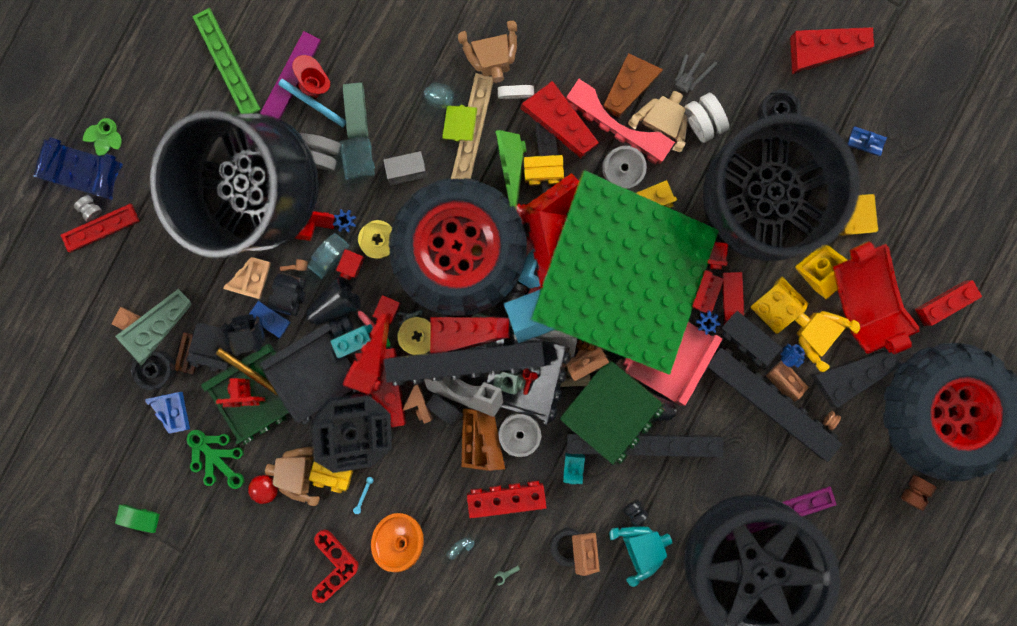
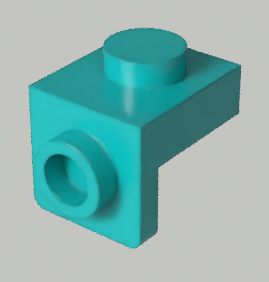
[563,453,585,485]

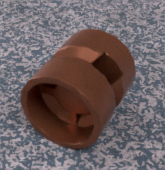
[900,475,937,511]

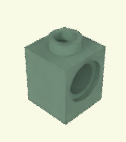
[494,370,526,394]

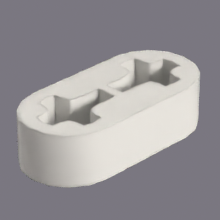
[498,85,534,99]

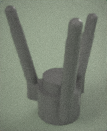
[674,53,717,93]

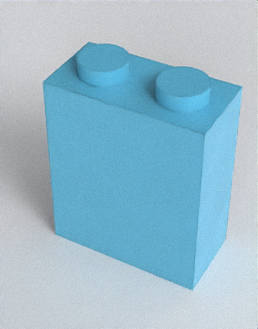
[504,289,555,343]

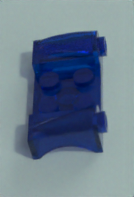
[33,137,123,200]

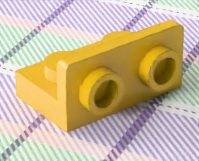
[636,180,677,208]

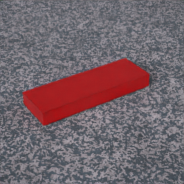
[722,272,744,325]

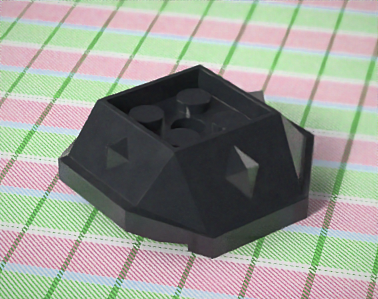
[311,393,392,473]

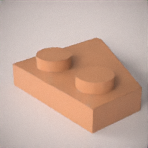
[566,346,609,381]

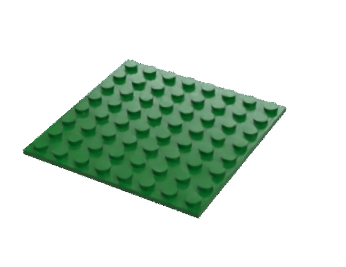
[530,170,719,375]

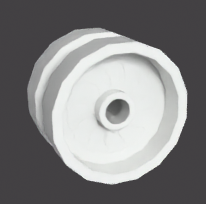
[684,93,729,143]

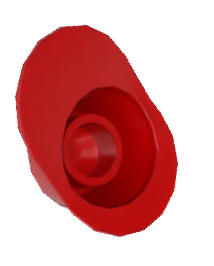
[292,55,330,99]

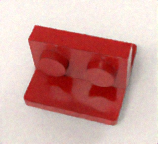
[692,270,723,314]
[216,378,266,407]

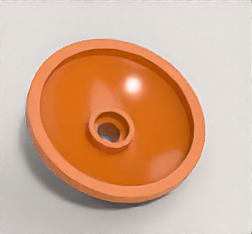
[371,513,423,572]

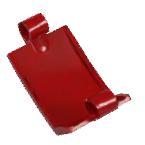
[833,242,919,355]

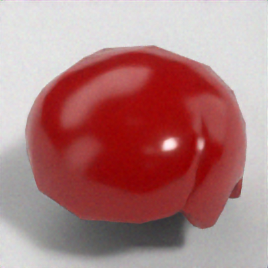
[248,475,278,504]

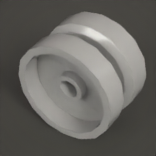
[300,133,341,171]
[602,146,646,189]
[499,413,541,457]

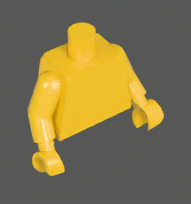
[795,311,860,372]

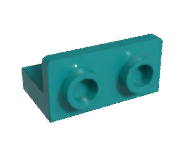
[330,324,373,358]

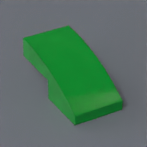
[115,504,159,533]

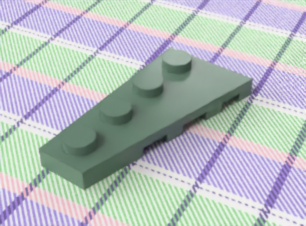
[115,289,192,365]

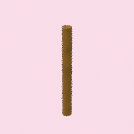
[216,348,278,396]

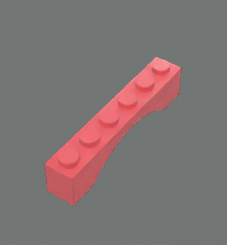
[566,79,675,164]

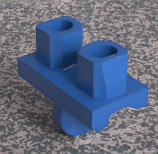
[847,126,887,156]

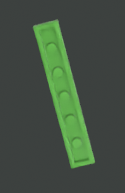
[192,8,261,114]

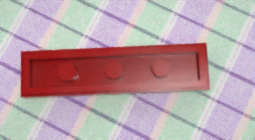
[61,204,140,253]

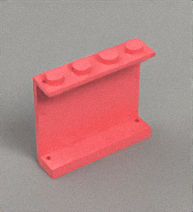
[622,322,722,406]

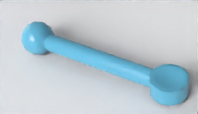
[353,477,374,514]

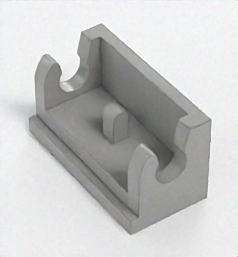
[384,151,427,185]

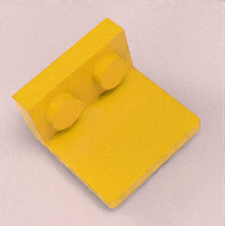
[839,194,878,236]
[751,276,809,334]

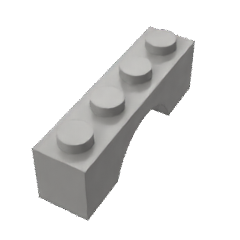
[424,376,503,417]

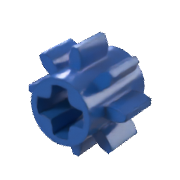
[333,209,357,233]
[695,310,720,335]
[780,344,805,368]

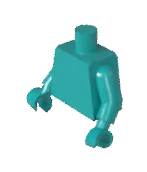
[609,527,672,587]

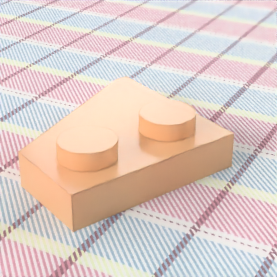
[223,257,271,299]

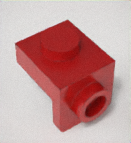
[707,242,728,270]

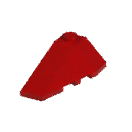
[343,313,391,394]

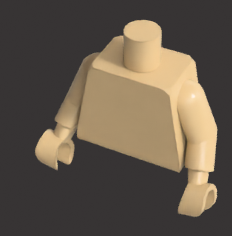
[628,91,688,152]

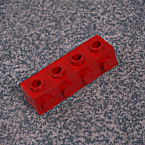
[467,481,547,518]

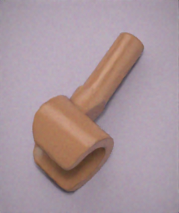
[280,259,307,271]

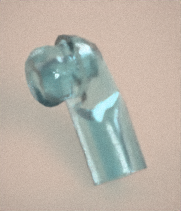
[447,537,475,560]

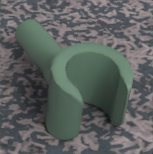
[494,566,520,585]

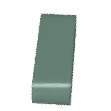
[343,82,368,139]

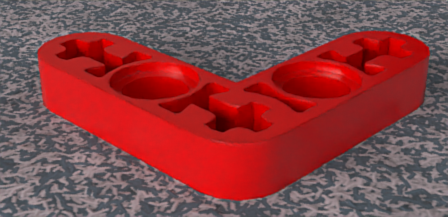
[312,530,359,603]

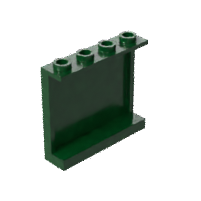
[201,344,289,445]
[560,359,666,465]

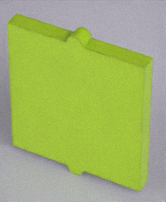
[443,105,477,142]

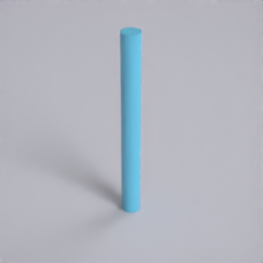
[278,79,346,128]

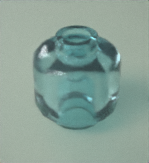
[424,82,454,109]

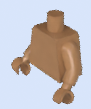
[458,21,517,83]
[265,447,320,506]

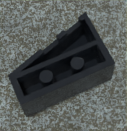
[721,311,783,370]

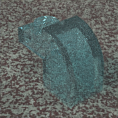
[307,233,349,279]

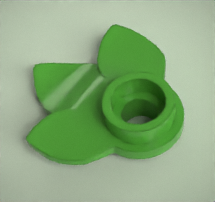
[83,118,122,156]

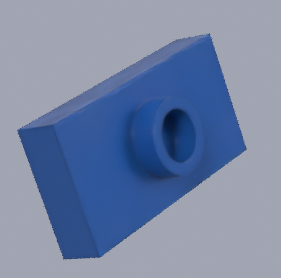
[250,301,291,338]

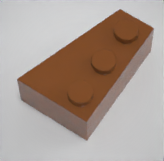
[603,53,663,118]
[462,408,505,471]

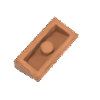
[766,360,809,402]
[572,533,600,576]

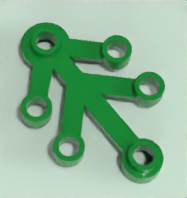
[186,430,244,489]

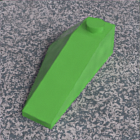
[496,130,527,210]

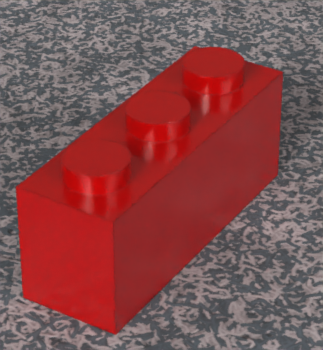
[525,173,579,215]
[914,280,982,326]

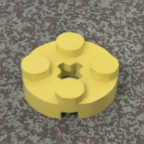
[358,220,392,259]
[398,317,431,355]

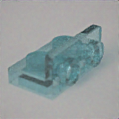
[340,137,375,179]

